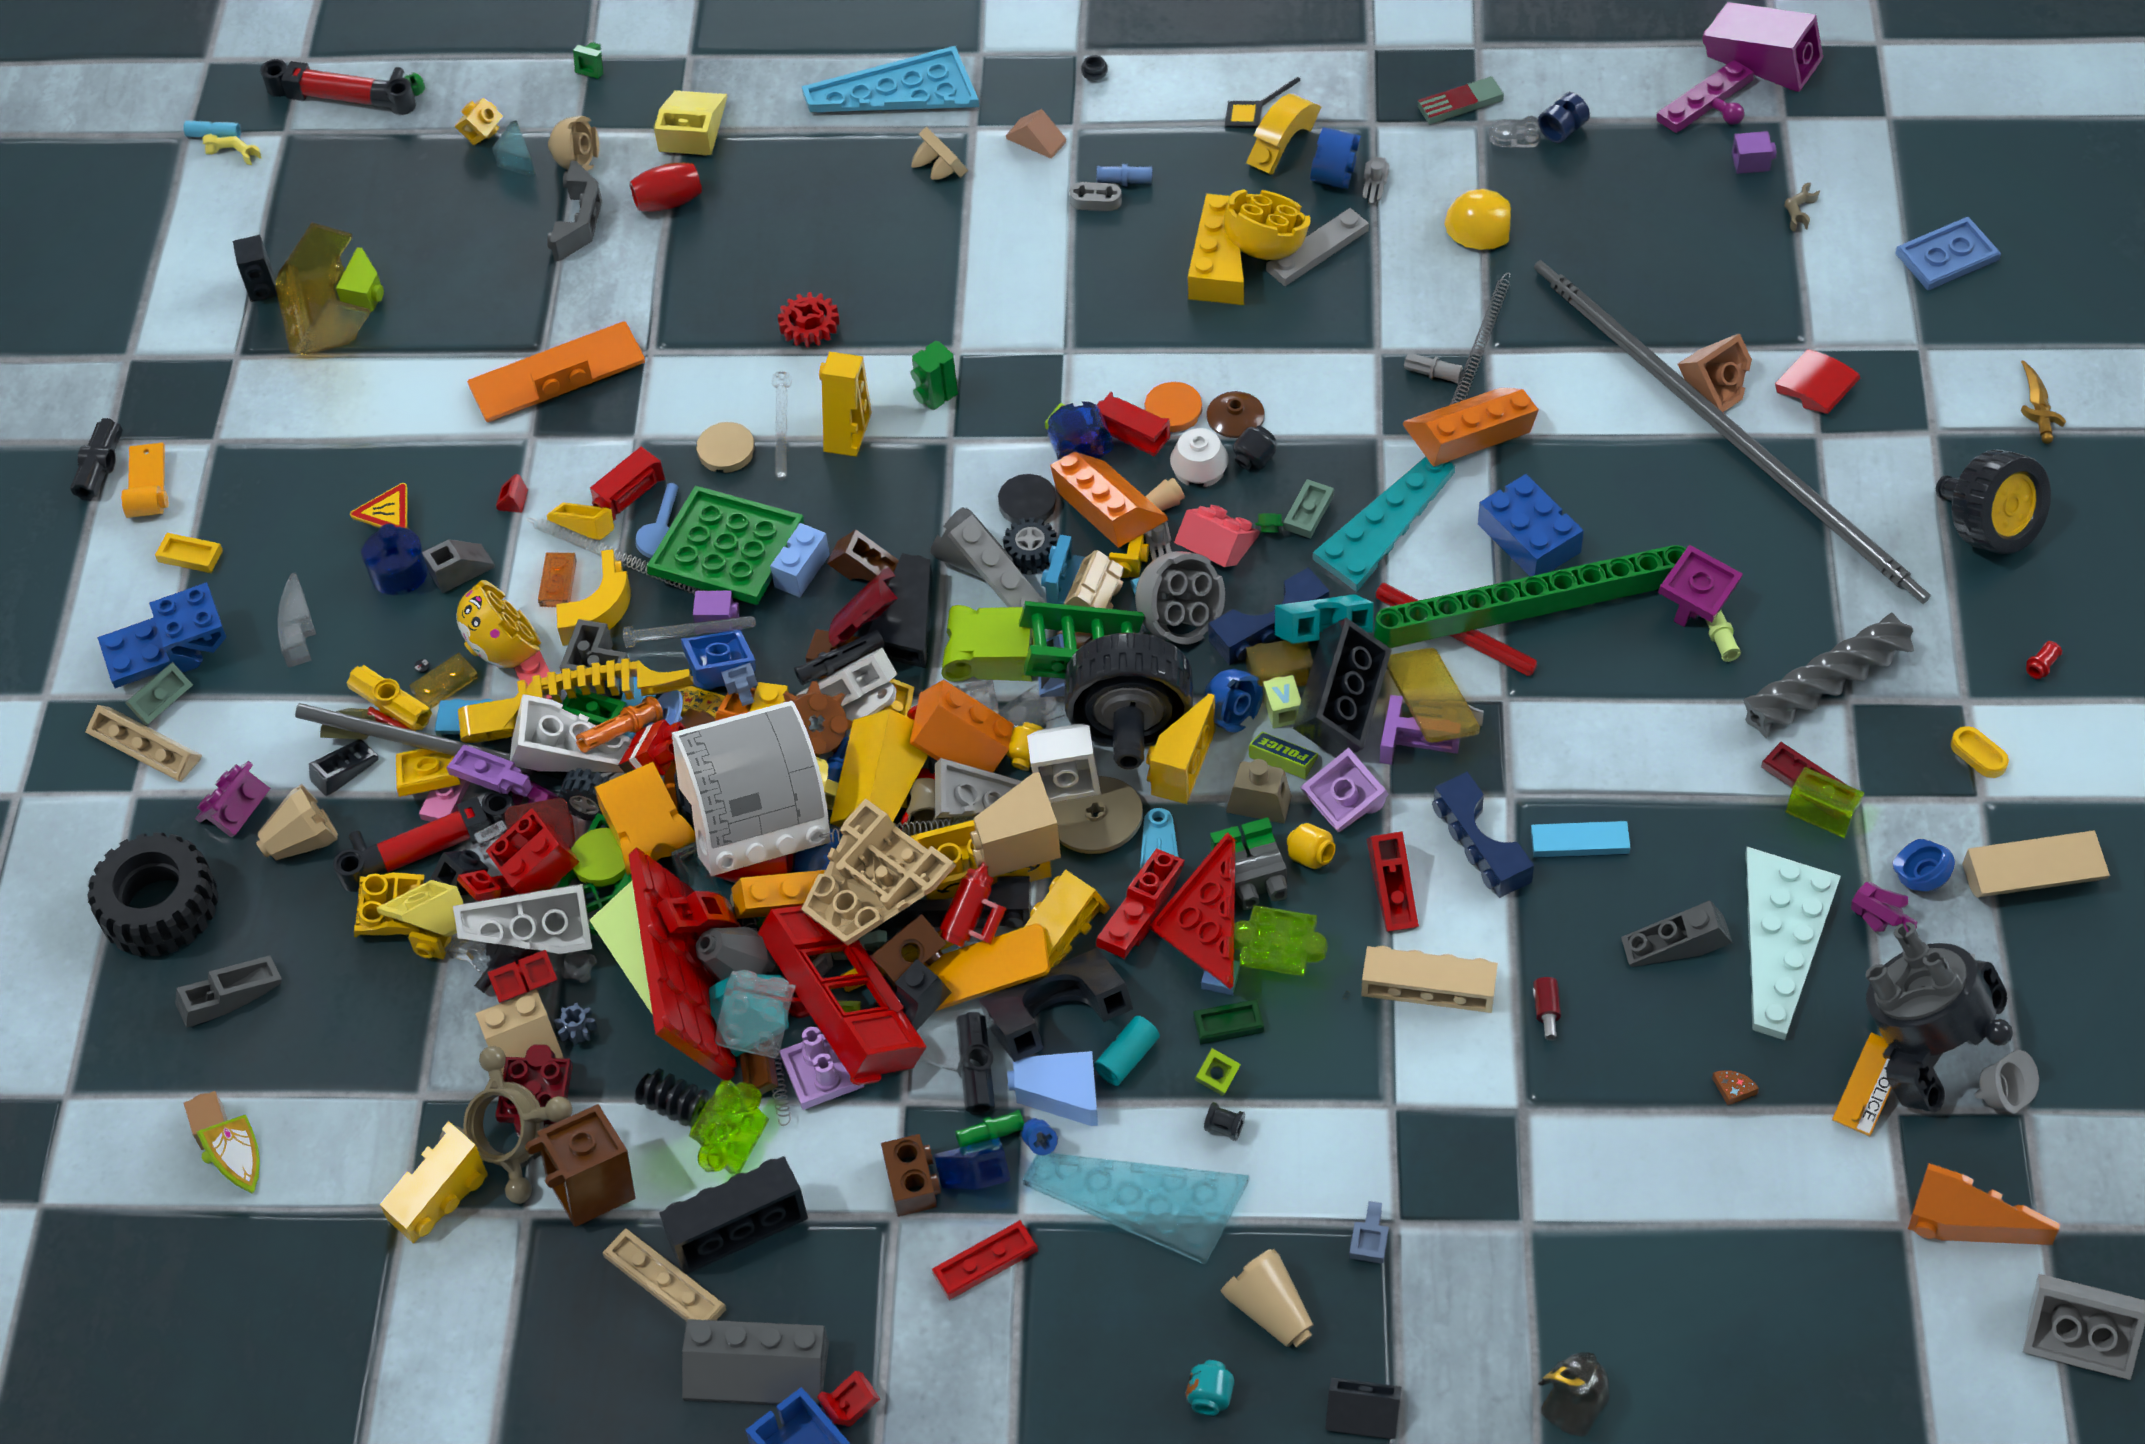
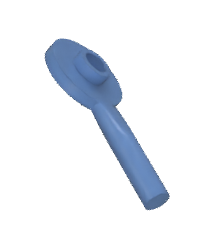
[635,483,678,558]

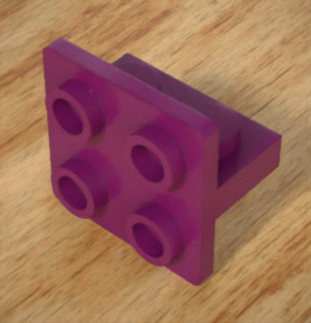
[195,761,271,838]

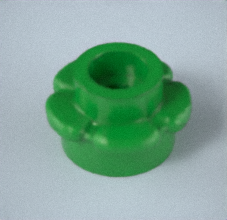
[1255,513,1284,532]

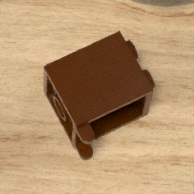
[525,1104,636,1227]

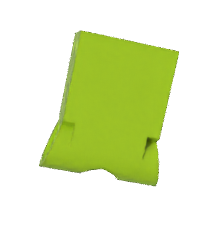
[941,605,1034,682]

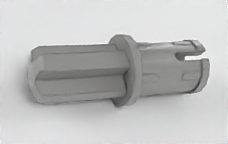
[1404,353,1463,384]

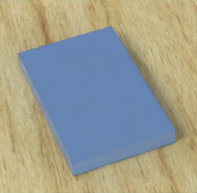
[1895,217,2001,291]

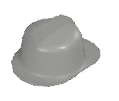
[1974,1050,2039,1114]

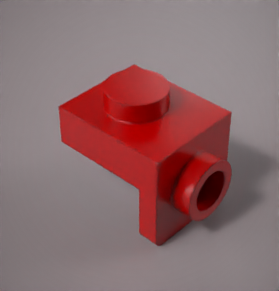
[817,1371,880,1427]

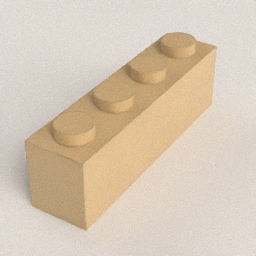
[1361,946,1498,1013]

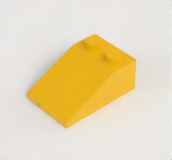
[1146,694,1216,804]

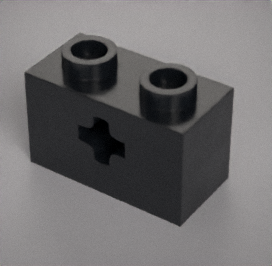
[233,234,278,302]

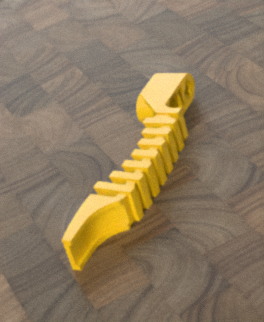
[458,658,694,743]

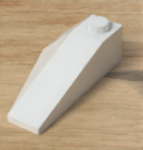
[510,694,632,772]
[453,884,592,954]

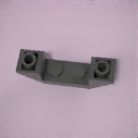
[547,161,602,261]

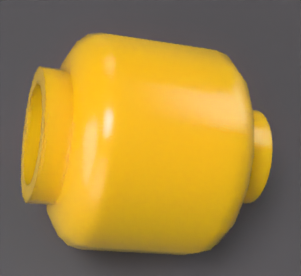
[1006,722,1044,771]
[1287,823,1336,869]

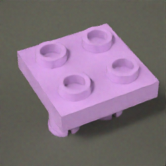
[779,1027,864,1110]

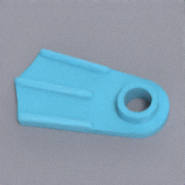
[1140,808,1179,869]

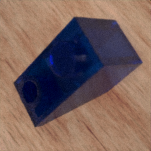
[934,1138,1011,1189]

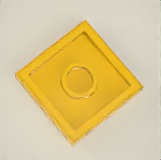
[396,748,461,797]

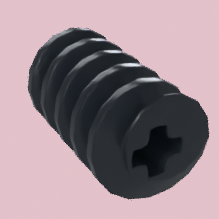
[634,1068,709,1130]

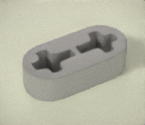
[1069,182,1122,211]

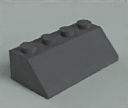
[682,1319,829,1408]

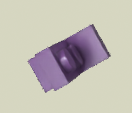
[1380,695,1461,765]

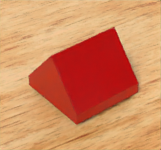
[496,474,528,513]

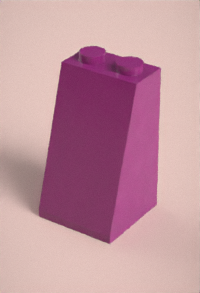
[1703,2,1823,92]

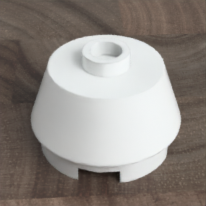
[1170,428,1229,487]

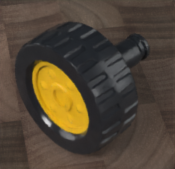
[1935,449,2051,554]

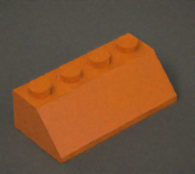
[1403,387,1539,467]
[1050,452,1168,548]

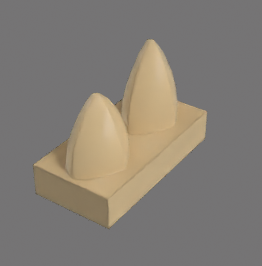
[911,127,968,180]

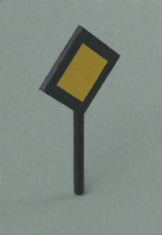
[1224,77,1301,128]

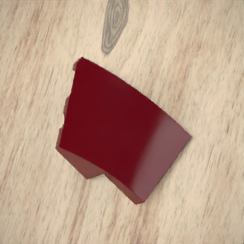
[829,567,898,647]

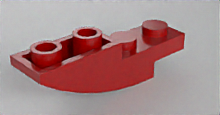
[1096,848,1185,959]
[657,891,741,936]

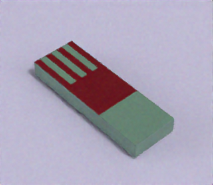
[1418,76,1504,125]

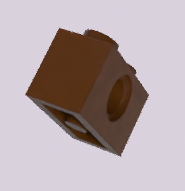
[869,914,946,987]

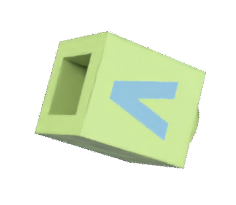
[1263,675,1301,728]

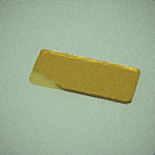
[1387,648,1480,743]

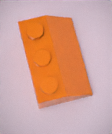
[909,679,1014,773]

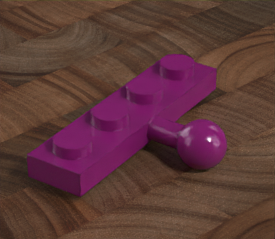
[1657,60,1754,133]

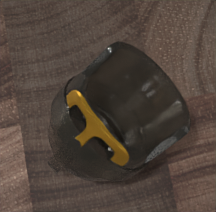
[1537,1352,1610,1436]

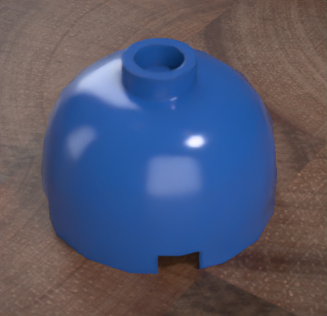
[1203,669,1264,733]

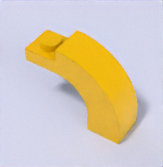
[1246,94,1322,175]
[556,549,631,646]

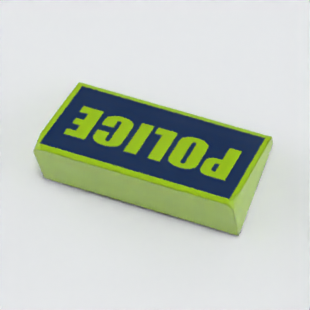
[1249,732,1318,779]

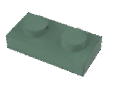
[1283,479,1334,539]
[125,662,193,725]

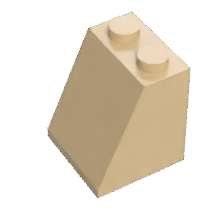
[970,772,1061,877]

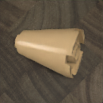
[1221,1248,1313,1348]

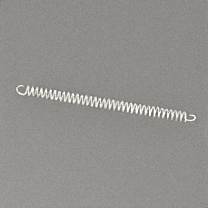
[526,518,704,595]

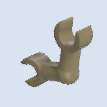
[1785,183,1820,232]

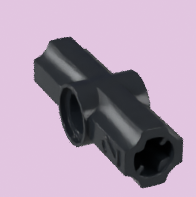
[70,418,123,501]
[956,1012,995,1115]

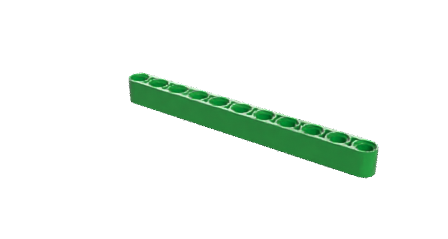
[1374,545,1686,648]

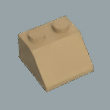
[475,989,564,1075]

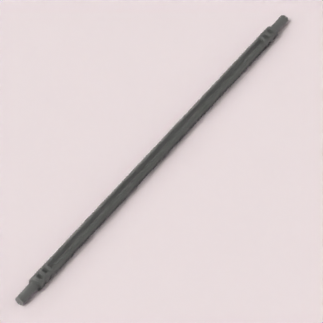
[1534,260,1931,604]

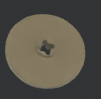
[1051,776,1143,854]

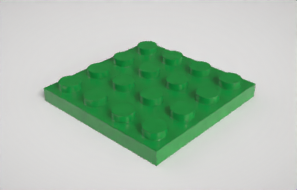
[647,485,804,605]

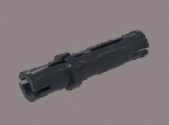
[794,629,885,686]

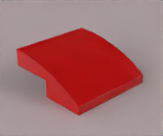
[1775,349,1860,414]

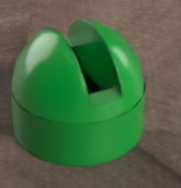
[404,73,425,96]

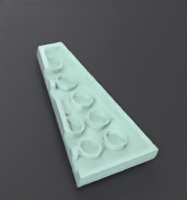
[1745,847,1841,1040]

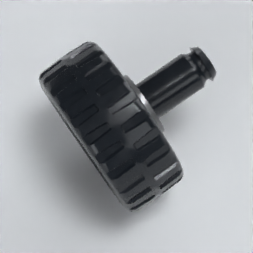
[1064,633,1193,770]

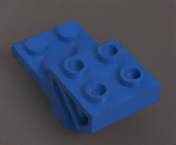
[97,582,227,688]

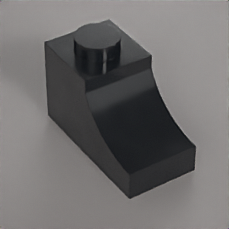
[895,959,951,1031]

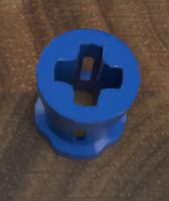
[1021,1118,1058,1155]

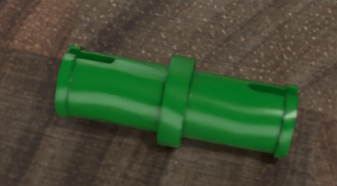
[955,1110,1024,1151]

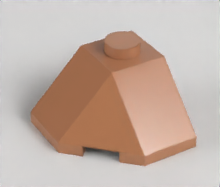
[1678,334,1752,412]

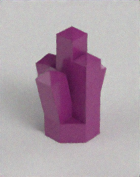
[1851,882,1917,932]

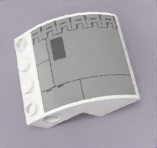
[672,701,831,876]

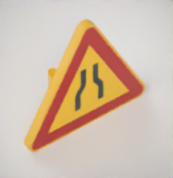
[350,483,408,535]

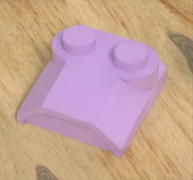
[1300,748,1389,832]

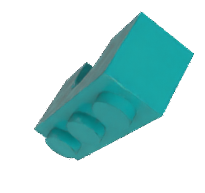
[1275,594,1374,644]

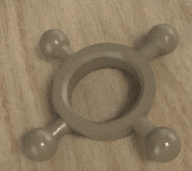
[440,1046,572,1204]

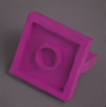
[1658,545,1743,627]

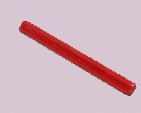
[1376,583,1537,676]

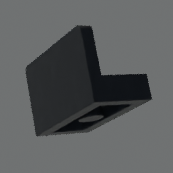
[1326,1378,1402,1439]

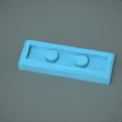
[1531,821,1630,857]

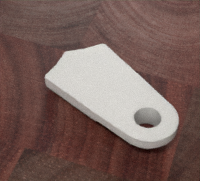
[842,682,896,735]

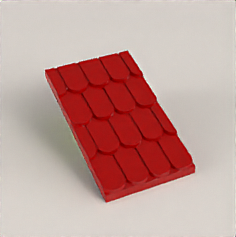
[590,847,737,1082]

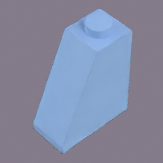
[1007,1051,1098,1126]

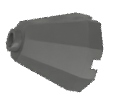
[695,927,776,983]

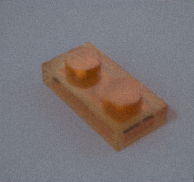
[538,552,577,607]

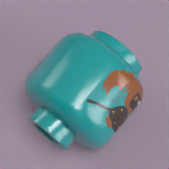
[1185,1360,1235,1416]

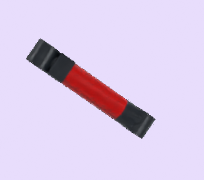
[260,59,416,115]
[333,790,518,892]

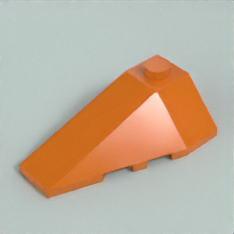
[1908,1163,2060,1245]

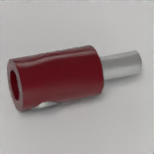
[1533,977,1561,1040]

